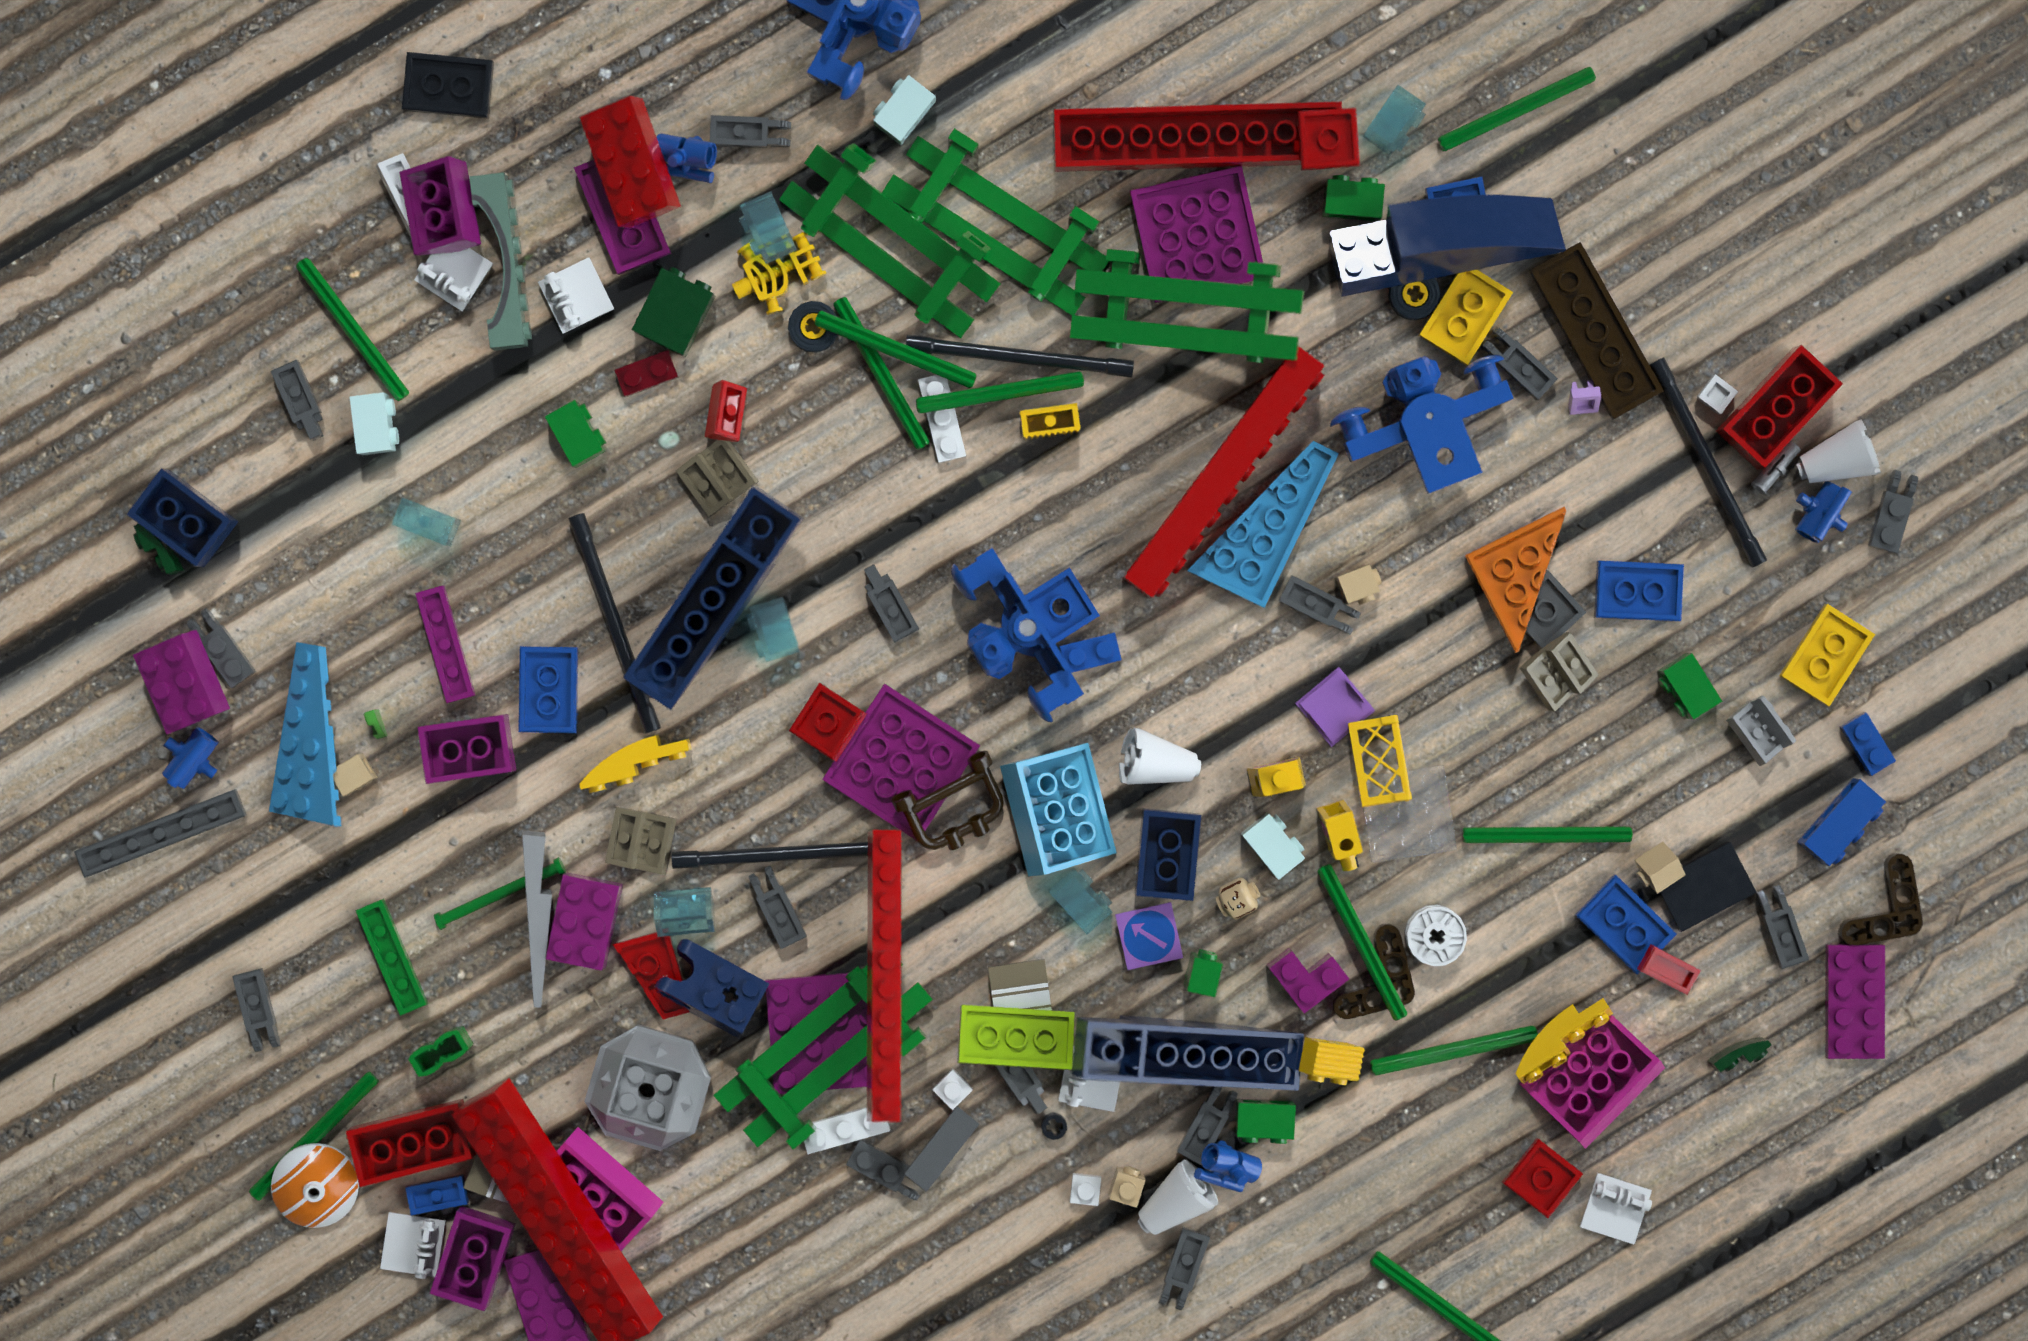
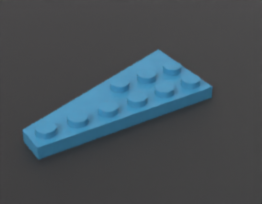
[1187,441,1339,608]
[269,642,341,826]

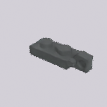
[271,359,324,441]
[864,564,919,643]
[993,1065,1048,1114]

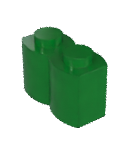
[408,1026,474,1077]

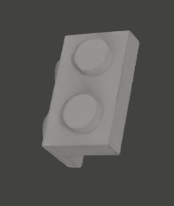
[1726,696,1796,766]

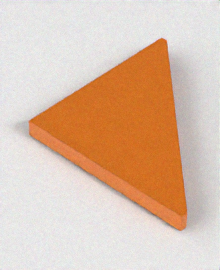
[1465,506,1566,653]

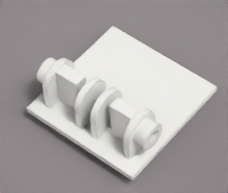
[414,248,493,312]
[538,257,614,334]
[1058,1046,1120,1112]
[1580,1173,1652,1244]
[380,1212,446,1279]

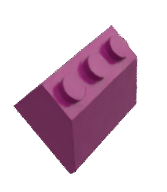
[399,156,481,256]

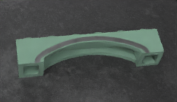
[469,172,532,351]

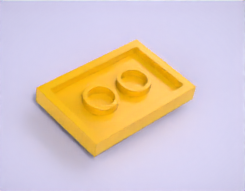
[1418,270,1513,366]
[1779,604,1875,707]

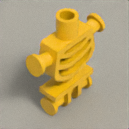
[732,232,827,315]

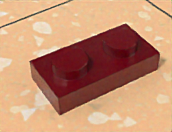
[614,350,679,398]

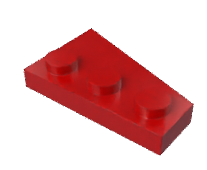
[613,929,689,1020]

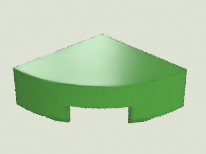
[364,709,387,739]

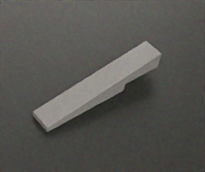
[522,831,552,1008]

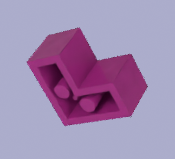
[1267,948,1349,1014]

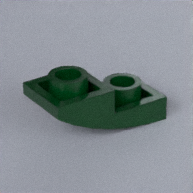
[133,523,184,575]
[1707,1037,1772,1073]

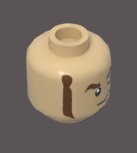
[1216,878,1260,920]

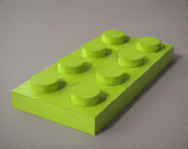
[957,1005,1075,1070]

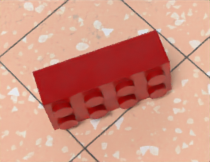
[579,96,681,228]
[1716,345,1843,470]
[346,1098,477,1187]

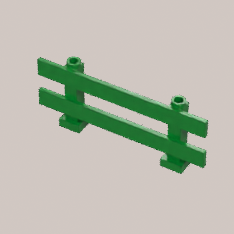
[882,128,1109,316]
[779,143,1001,338]
[1070,249,1304,363]
[713,962,933,1150]

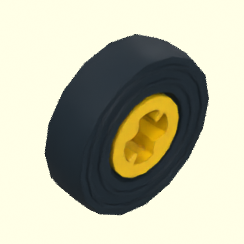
[1388,278,1440,321]
[788,301,838,353]

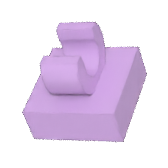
[1568,380,1601,415]

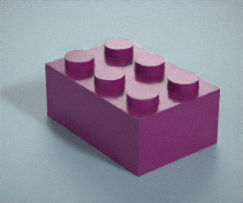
[133,629,230,734]
[418,714,516,784]
[546,872,623,971]
[430,1206,516,1311]

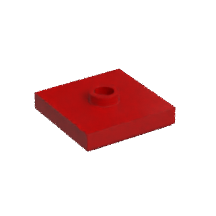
[1297,108,1360,171]
[789,683,867,762]
[1502,1138,1583,1218]

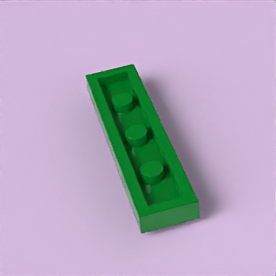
[355,899,428,1016]

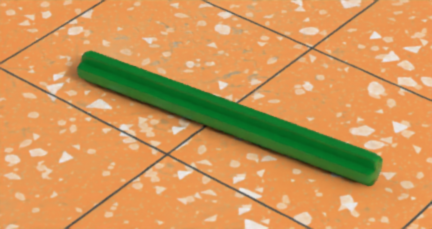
[1438,67,1596,152]
[296,258,409,401]
[833,297,929,450]
[815,311,977,388]
[916,371,1084,414]
[1462,827,1633,843]
[1317,864,1407,1021]
[1371,1026,1538,1076]
[249,1072,379,1201]
[1370,1251,1501,1341]

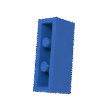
[1797,778,1886,866]

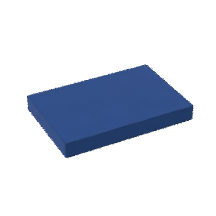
[1594,561,1684,621]
[519,646,578,733]
[1575,874,1677,975]

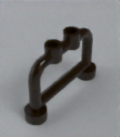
[891,751,1004,850]

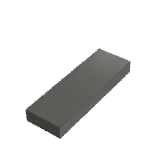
[904,1106,979,1192]

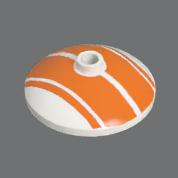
[271,1143,359,1228]

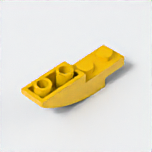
[579,734,692,793]
[1515,998,1613,1084]

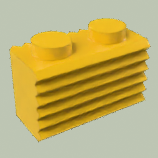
[1020,403,1080,440]
[1299,1037,1365,1085]

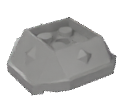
[584,1024,711,1151]

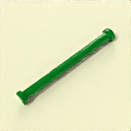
[434,857,566,930]

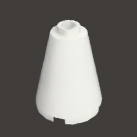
[1796,420,1881,483]
[1119,728,1201,785]
[1138,1160,1218,1235]

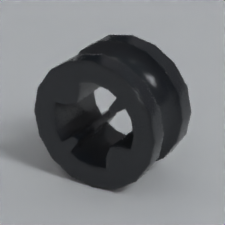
[1041,1112,1067,1140]

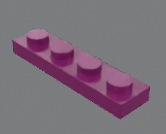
[415,585,476,703]

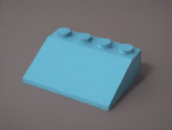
[1000,743,1117,877]

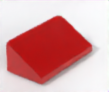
[705,380,747,442]

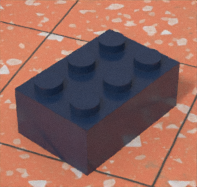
[127,468,239,567]
[1134,808,1201,901]

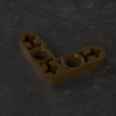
[1838,853,1923,945]
[1333,923,1415,1019]

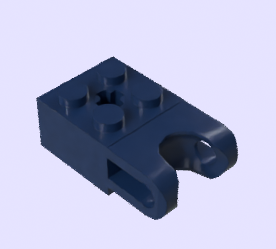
[654,939,770,1039]

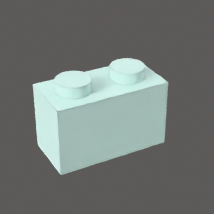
[873,75,936,145]
[350,392,399,455]
[1241,813,1305,880]

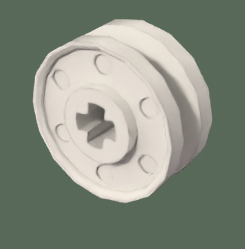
[1405,905,1467,966]

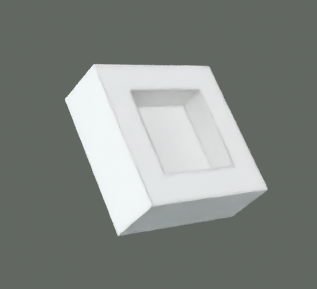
[1696,374,1738,415]
[933,1069,973,1110]
[1070,1173,1101,1206]

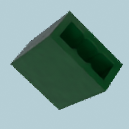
[632,267,716,358]

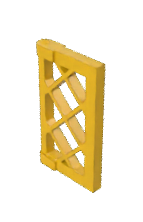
[1348,715,1412,808]

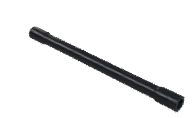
[906,335,1134,378]
[1649,357,1767,568]
[568,513,661,734]
[671,842,868,869]

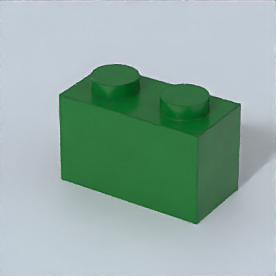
[1322,175,1385,222]
[544,400,607,468]
[1658,653,1723,720]
[1184,949,1223,997]
[1235,1099,1296,1144]

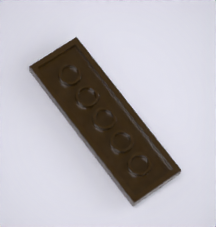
[1529,242,1664,420]

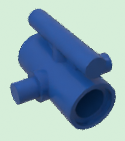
[657,133,717,183]
[1795,481,1852,543]
[162,727,219,789]
[1194,1141,1262,1192]

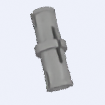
[1751,441,1801,495]

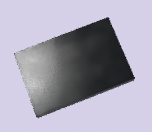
[402,52,494,119]
[1660,842,1757,932]

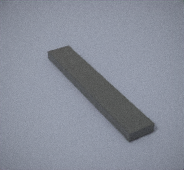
[74,789,247,878]

